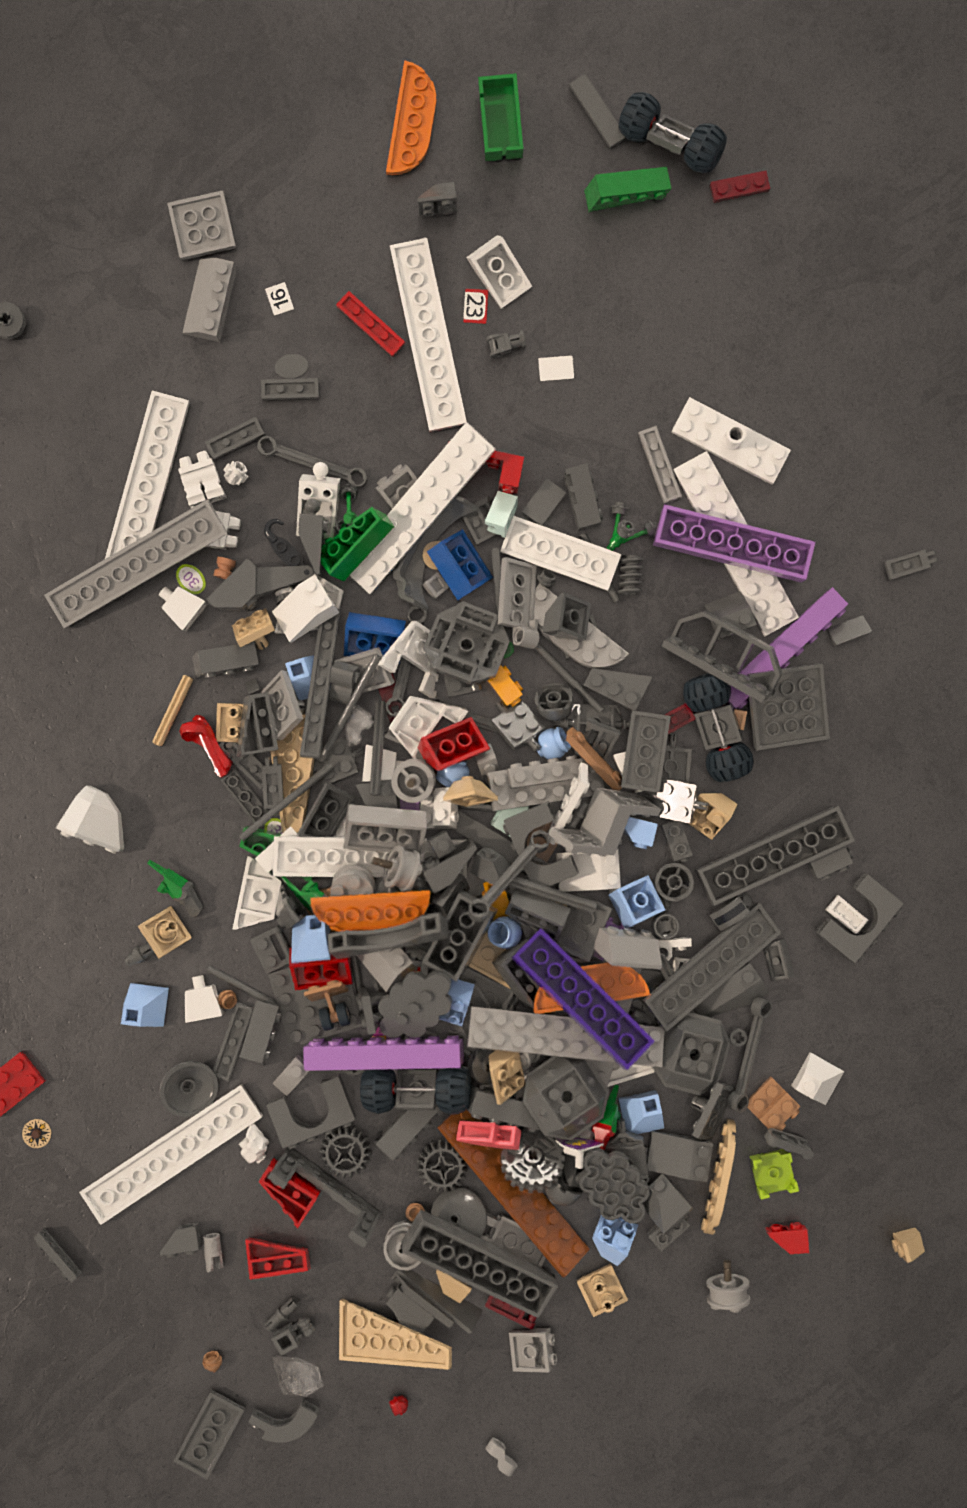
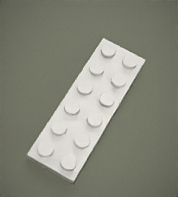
[500,516,621,591]

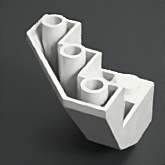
[56,786,124,854]

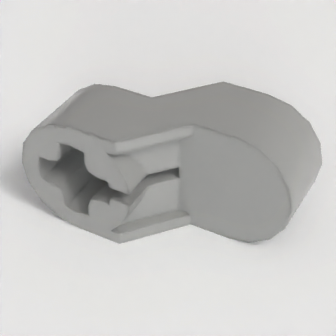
[486,1437,518,1476]

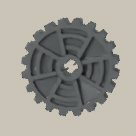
[501,1128,565,1193]

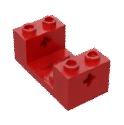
[448,441,524,495]

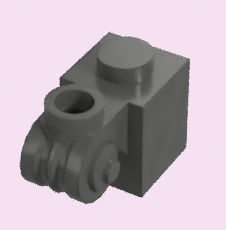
[272,1317,315,1356]

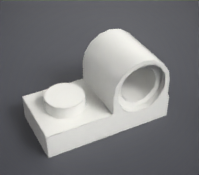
[658,937,692,961]

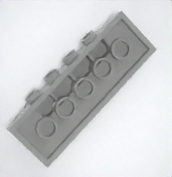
[487,755,605,812]

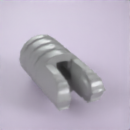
[202,1233,224,1273]

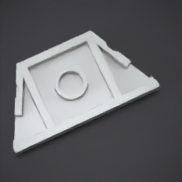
[233,856,282,930]

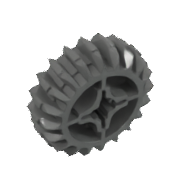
[319,1126,372,1179]
[417,1139,469,1193]

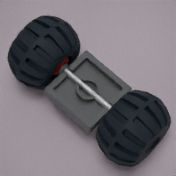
[618,92,727,173]
[683,673,754,782]
[360,1066,472,1115]

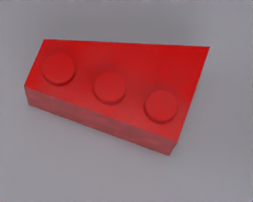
[258,1158,321,1229]
[245,1237,311,1280]

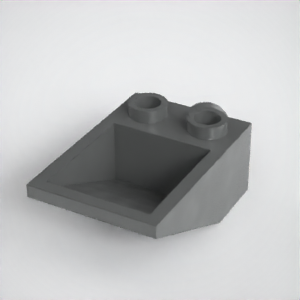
[298,498,328,575]
[413,838,477,893]

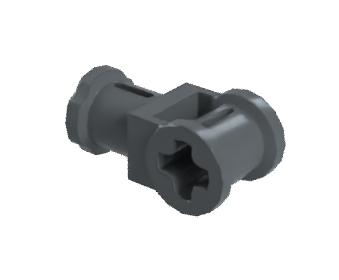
[486,331,526,358]

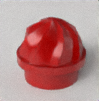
[389,1396,408,1416]

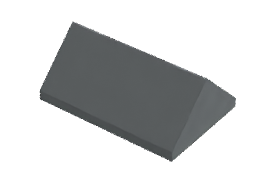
[297,783,355,837]

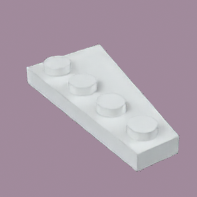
[548,762,590,845]

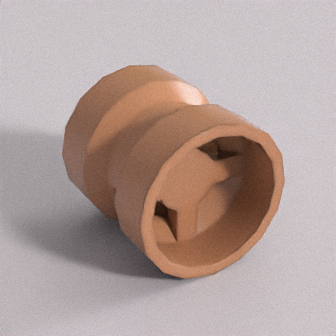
[213,557,236,579]

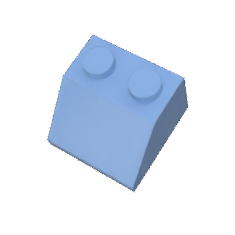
[624,817,658,849]

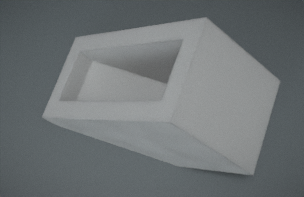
[272,1054,309,1096]

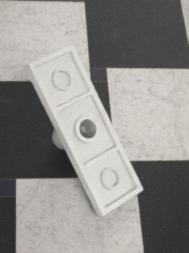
[671,397,791,485]

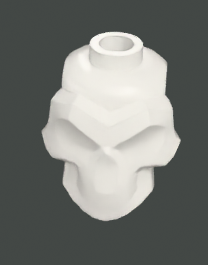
[239,1123,269,1164]

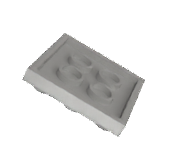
[167,190,236,260]

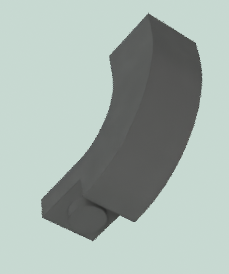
[248,1399,320,1443]

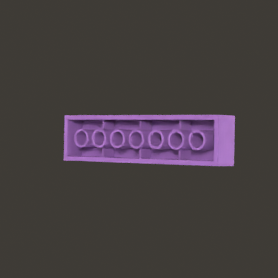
[653,504,815,583]
[303,1035,464,1071]

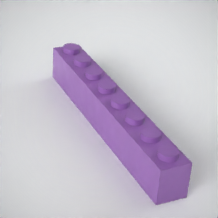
[727,587,848,709]

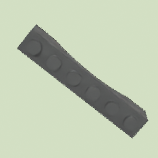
[328,913,449,959]

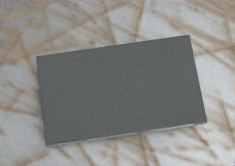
[522,478,566,526]

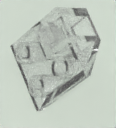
[345,704,375,748]
[272,1356,323,1397]

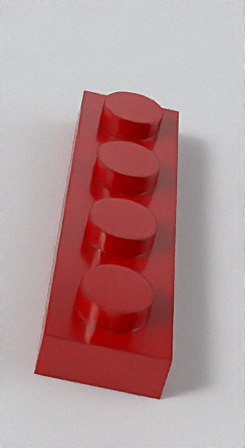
[336,291,405,358]

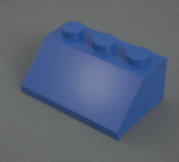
[427,529,494,600]
[343,612,406,664]

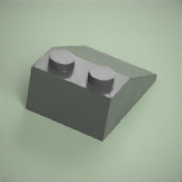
[646,1131,713,1182]

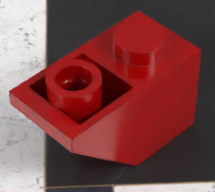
[765,1222,809,1254]

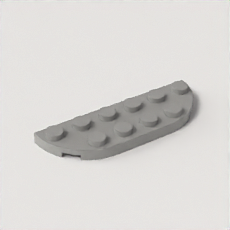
[533,583,629,669]

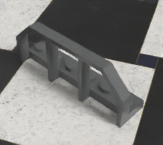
[662,610,782,703]

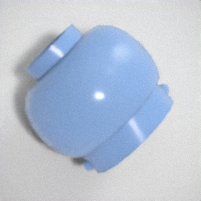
[537,727,571,759]
[436,760,470,787]
[487,916,522,949]

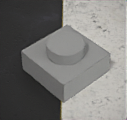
[422,572,449,600]

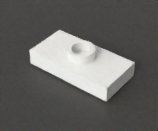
[825,895,868,935]

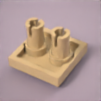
[216,703,243,742]
[576,1263,628,1317]

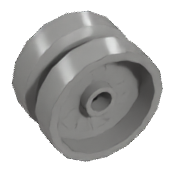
[383,1221,421,1270]

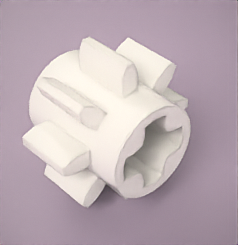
[223,461,248,485]

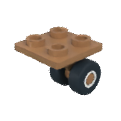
[304,980,351,1031]

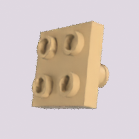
[232,608,275,650]
[138,906,192,959]

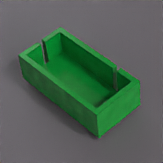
[478,73,523,161]

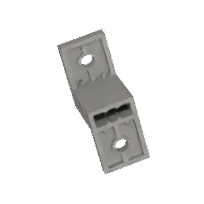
[548,788,661,857]

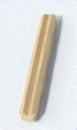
[152,675,193,746]

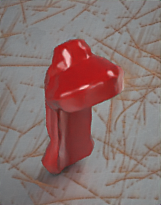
[179,715,232,778]

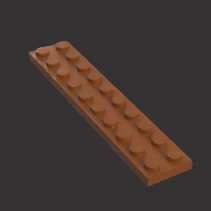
[437,1110,590,1277]

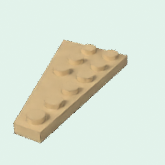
[270,714,315,833]
[339,1299,452,1369]

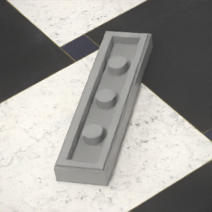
[638,426,682,504]

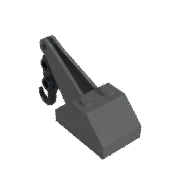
[206,519,314,612]

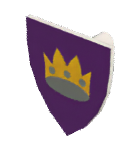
[556,1137,603,1168]

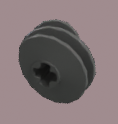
[0,302,26,340]
[468,1048,494,1084]

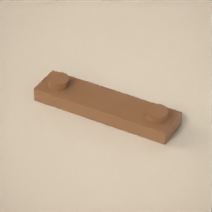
[566,727,622,790]

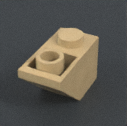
[892,1228,925,1263]

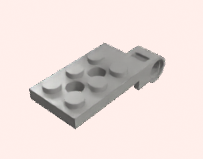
[498,557,539,649]

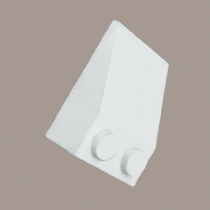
[466,235,532,308]
[272,575,339,643]
[556,849,621,892]

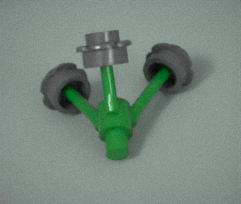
[333,484,358,535]
[606,502,657,551]

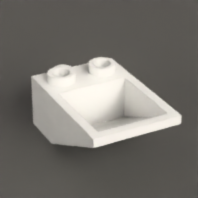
[296,462,341,539]

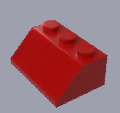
[417,717,490,771]
[289,948,353,990]

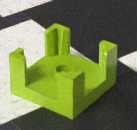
[749,1149,799,1199]

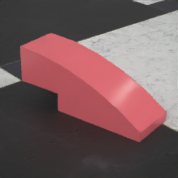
[456,1121,521,1150]

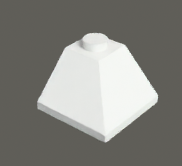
[791,1052,844,1105]

